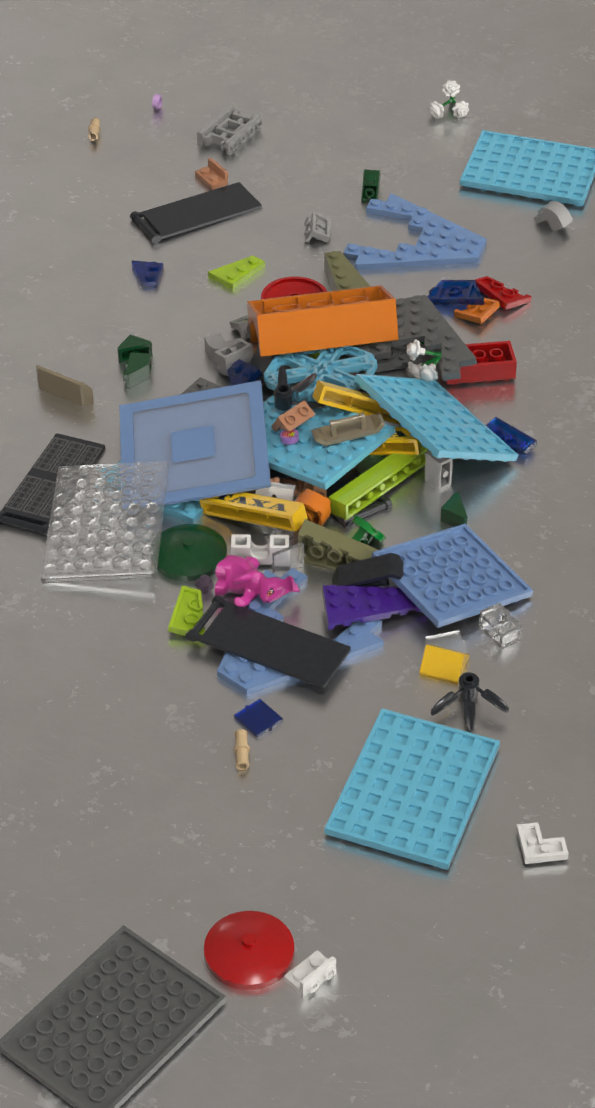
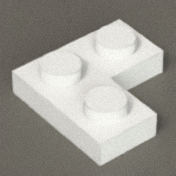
[516,822,569,864]

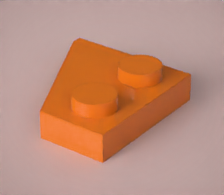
[453,298,500,324]

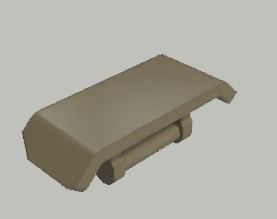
[36,365,94,406]
[311,412,385,446]

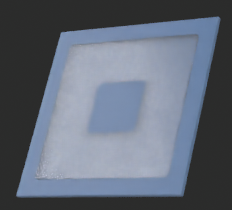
[119,380,271,513]

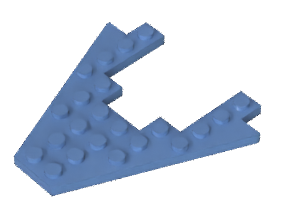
[343,193,487,270]
[217,568,384,695]

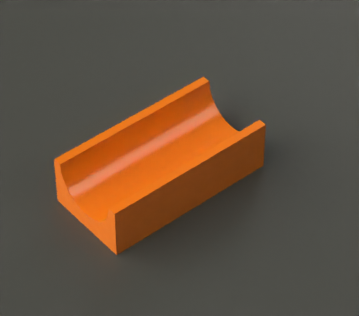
[247,285,399,357]

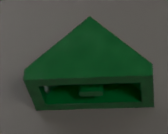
[117,334,153,363]
[440,492,468,527]

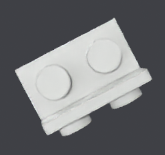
[284,950,336,998]

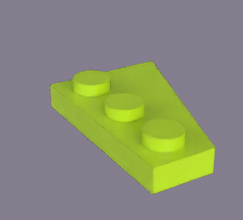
[208,255,265,289]
[167,585,205,636]

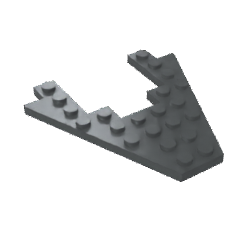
[349,295,477,394]

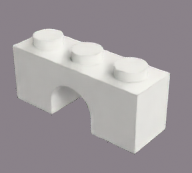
[231,534,289,565]

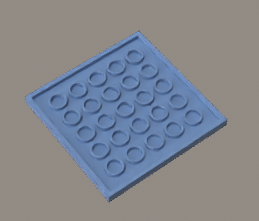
[371,524,533,628]

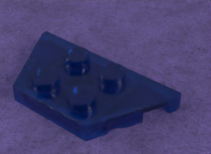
[427,280,484,306]

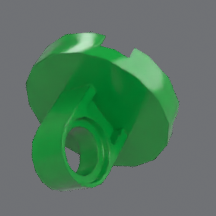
[352,515,386,545]

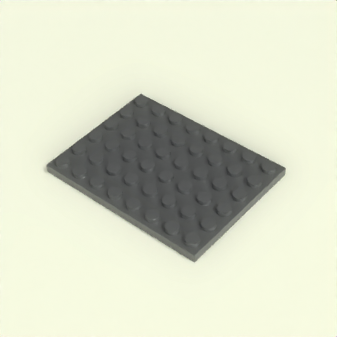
[0,925,226,1108]

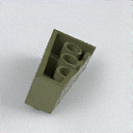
[324,251,371,291]
[298,519,378,570]

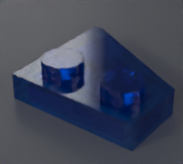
[227,359,262,385]

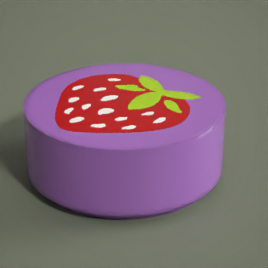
[280,429,299,445]

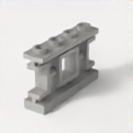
[197,104,262,155]

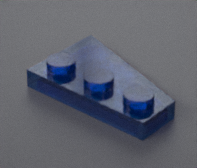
[486,417,537,455]

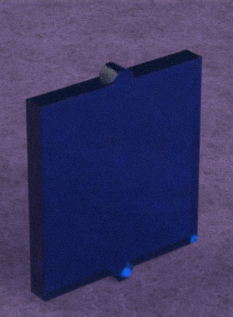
[234,699,283,738]

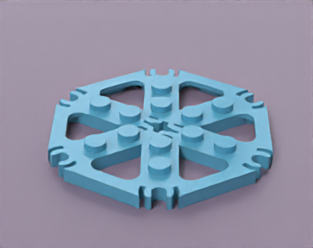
[264,346,378,401]

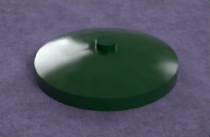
[151,524,227,582]

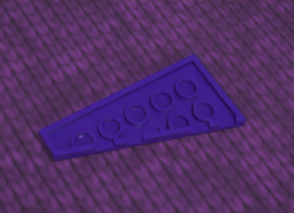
[322,585,422,630]

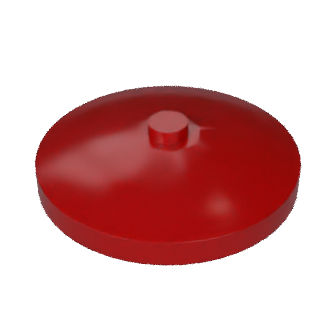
[261,276,327,299]
[204,911,294,990]

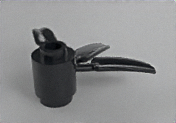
[274,366,326,411]
[431,672,509,732]

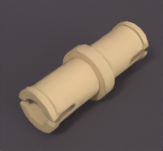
[88,117,100,141]
[233,729,250,771]

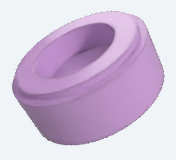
[152,94,162,110]

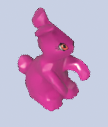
[215,555,300,607]

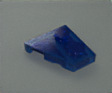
[132,260,164,288]

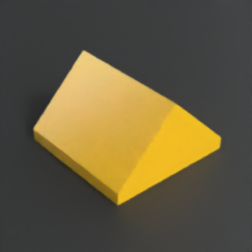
[419,644,470,685]

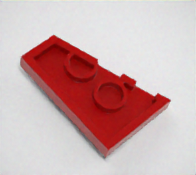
[473,276,532,310]

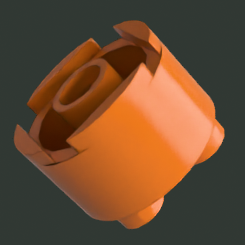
[295,489,331,531]

